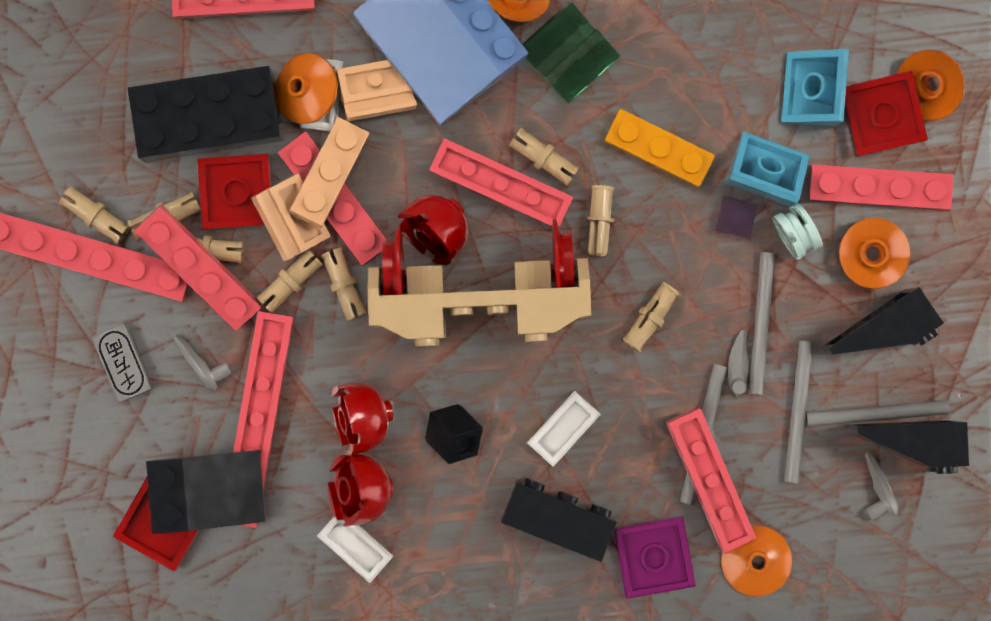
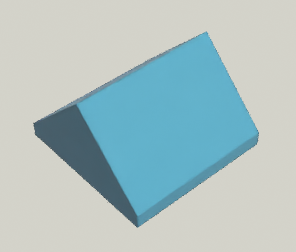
[781,49,849,127]
[724,131,810,207]

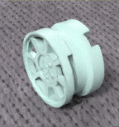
[772,203,823,260]

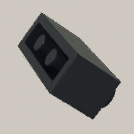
[501,478,617,562]

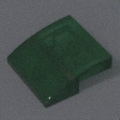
[522,2,620,103]

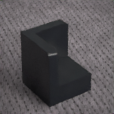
[425,404,483,464]

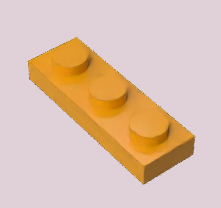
[604,109,715,188]

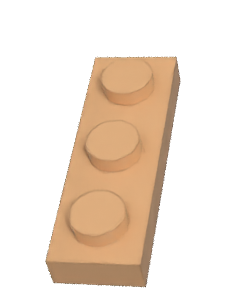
[289,117,369,228]

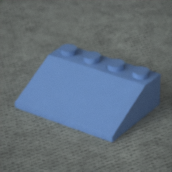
[352,0,528,125]

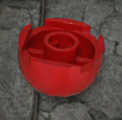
[398,194,469,266]
[332,383,393,455]
[328,454,393,527]

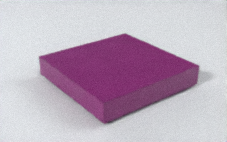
[614,516,696,599]

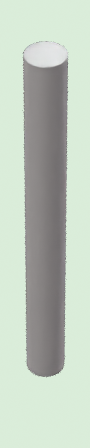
[749,252,775,395]
[784,341,813,483]
[680,364,727,505]
[805,400,949,427]

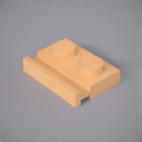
[336,60,417,122]
[251,173,331,261]

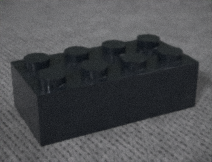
[127,66,284,162]

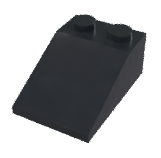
[818,287,944,355]
[846,420,969,474]
[146,450,266,534]

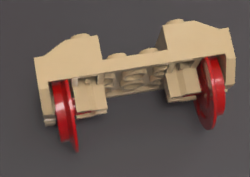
[367,219,592,347]

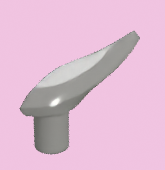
[728,330,749,397]
[174,335,232,391]
[865,452,898,521]

